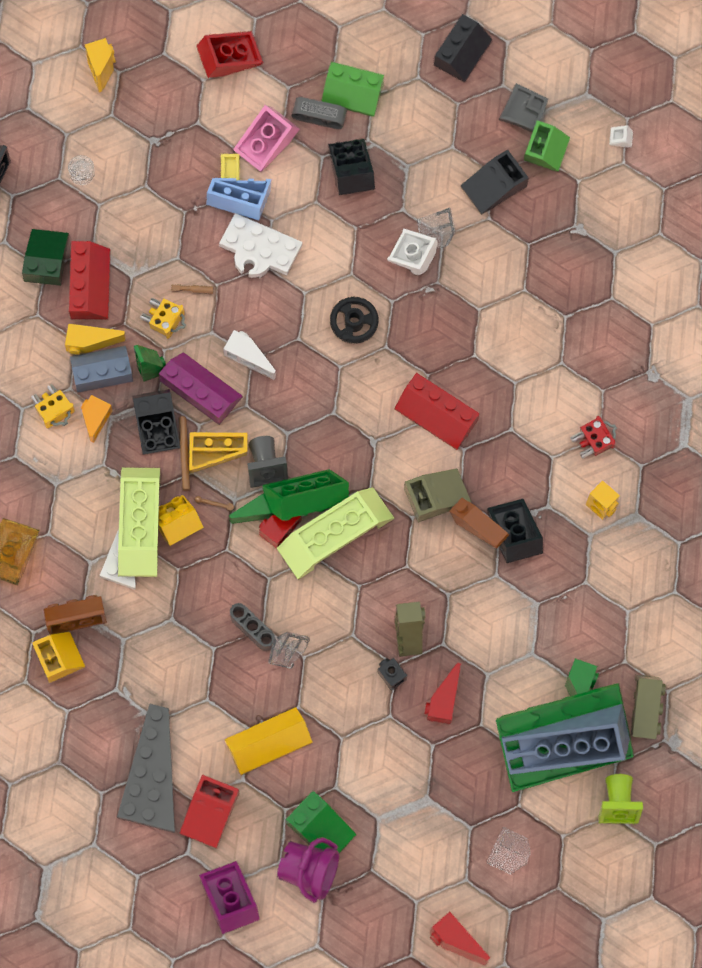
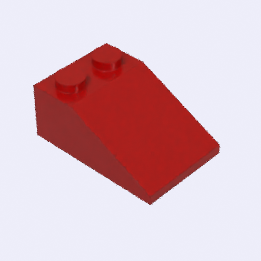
[196,31,263,78]
[430,911,490,966]

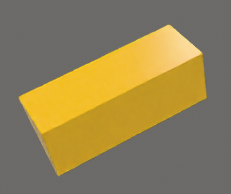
[224,707,313,775]

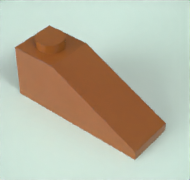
[449,498,509,549]

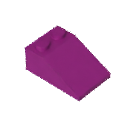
[199,861,260,934]

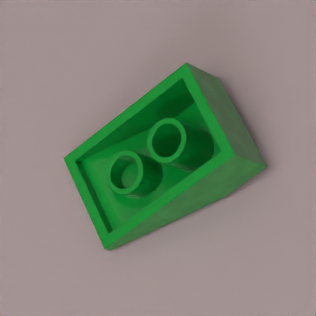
[286,791,357,853]

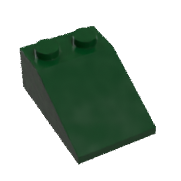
[22,229,69,286]

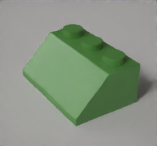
[322,62,384,117]

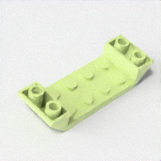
[118,467,160,577]
[277,487,394,580]

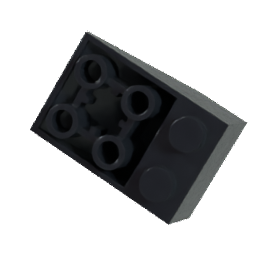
[328,139,375,195]
[461,149,529,215]
[132,389,180,455]

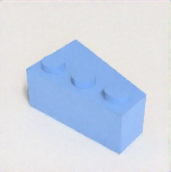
[206,178,272,221]

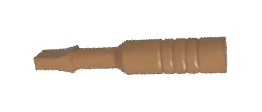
[171,284,214,294]

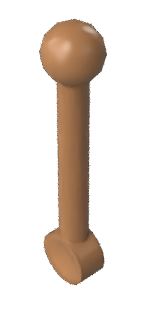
[195,496,234,512]

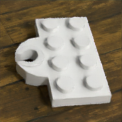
[219,213,303,278]

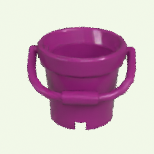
[277,837,339,903]

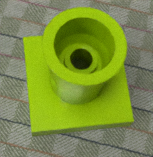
[598,774,643,824]

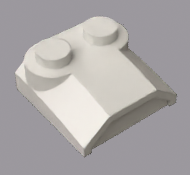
[387,228,438,275]

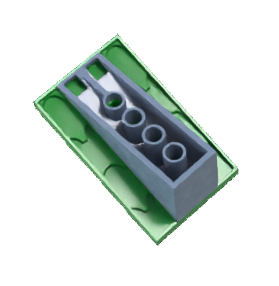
[496,683,634,792]

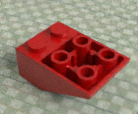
[180,774,239,848]

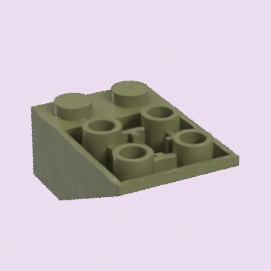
[404,468,472,523]

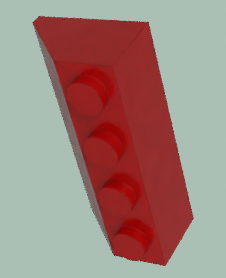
[69,241,110,320]
[394,372,480,450]

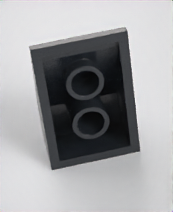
[487,499,543,563]

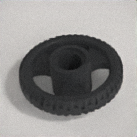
[330,297,379,344]

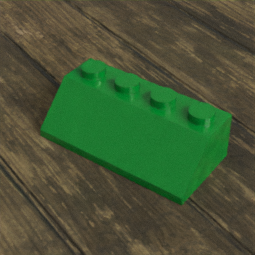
[262,469,349,520]

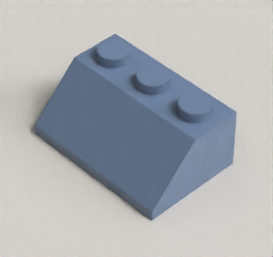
[70,346,133,393]

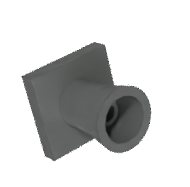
[247,436,288,488]

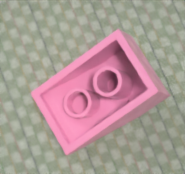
[233,105,299,172]

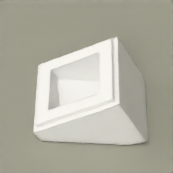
[610,125,633,147]

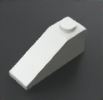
[223,330,276,380]

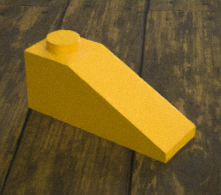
[65,324,126,355]

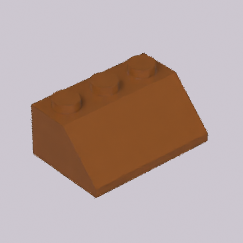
[44,595,107,635]

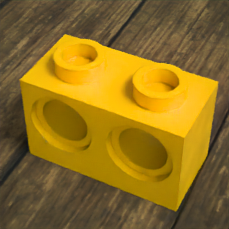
[586,480,620,520]

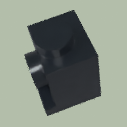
[377,658,408,691]

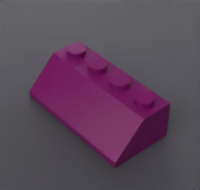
[159,352,243,425]

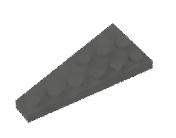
[117,704,175,833]

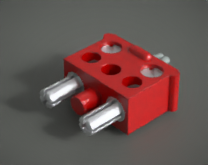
[570,416,617,458]

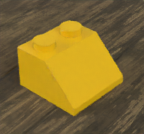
[85,38,116,92]

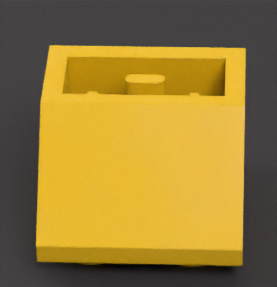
[158,495,204,546]
[32,632,85,683]

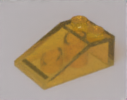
[0,518,40,585]

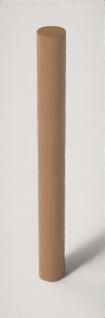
[179,416,190,491]

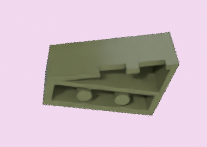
[394,602,426,657]
[631,674,666,739]

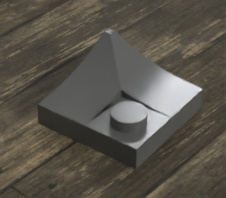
[498,83,549,132]

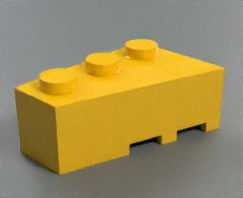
[189,432,248,474]

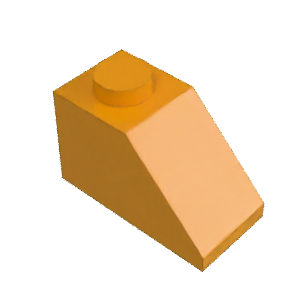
[81,395,112,443]

